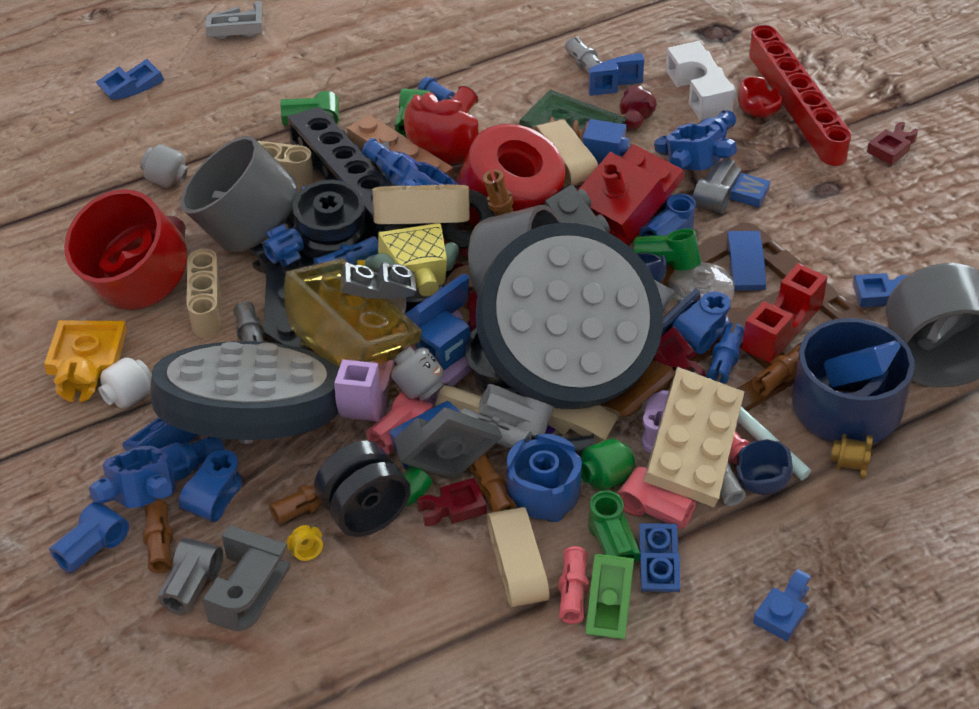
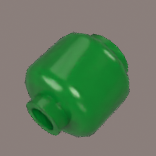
[581,438,635,491]

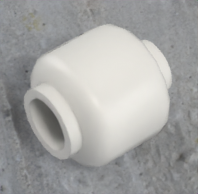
[99,357,152,409]

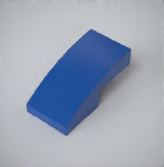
[588,53,645,96]
[96,59,164,100]
[727,231,766,290]

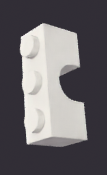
[666,41,737,121]

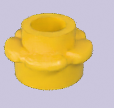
[286,525,323,561]

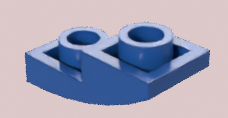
[639,523,680,592]

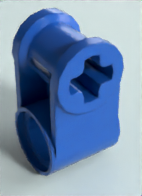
[672,291,731,355]
[179,449,242,522]

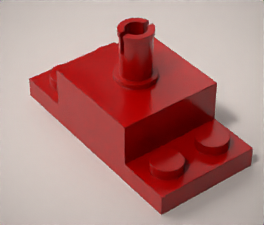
[577,144,685,246]

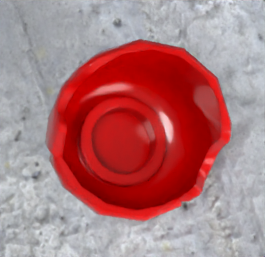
[738,76,783,118]

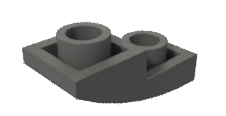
[340,262,416,299]

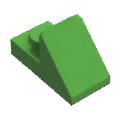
[585,554,634,639]

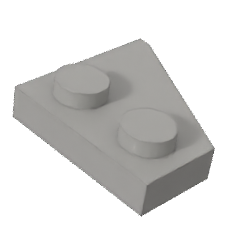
[205,1,263,39]

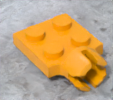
[44,320,127,403]

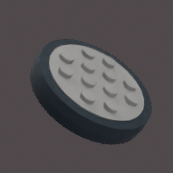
[476,223,663,409]
[150,341,339,444]

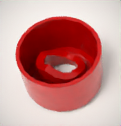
[456,124,566,227]
[64,189,188,310]

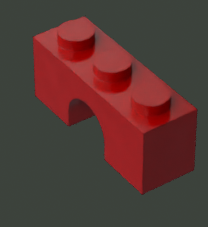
[742,263,828,364]

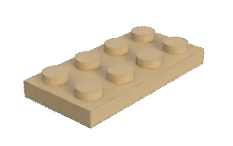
[643,367,744,507]

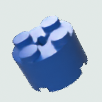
[507,434,582,522]

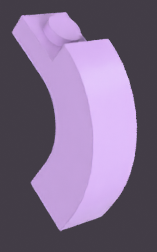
[334,357,395,422]

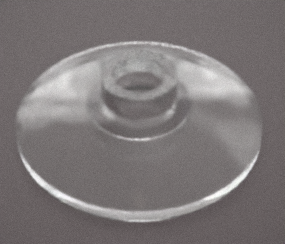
[669,262,735,302]

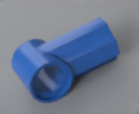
[640,193,696,236]
[49,502,129,573]

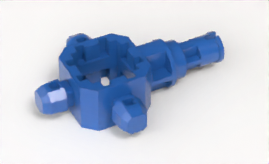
[654,110,737,171]
[362,138,459,186]
[89,437,224,508]

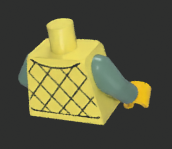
[357,223,459,296]

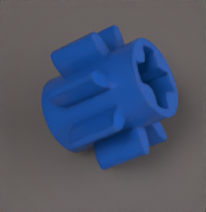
[263,224,304,267]

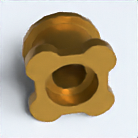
[830,434,873,479]

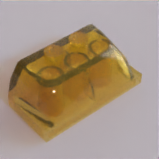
[285,258,422,369]

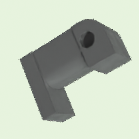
[203,525,291,631]

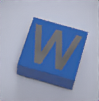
[730,173,771,207]

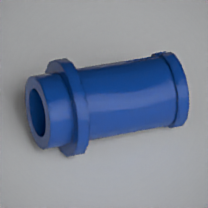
[418,77,455,102]

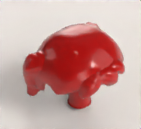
[404,86,487,166]

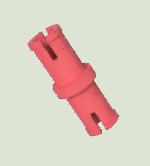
[558,546,589,624]

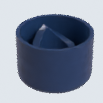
[792,318,915,444]

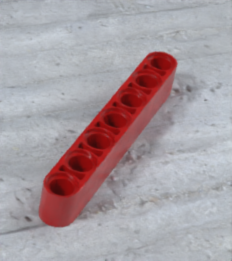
[749,25,852,166]

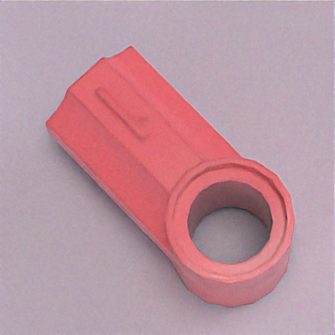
[366,392,435,454]
[617,467,696,529]

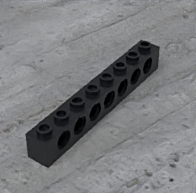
[287,107,428,240]

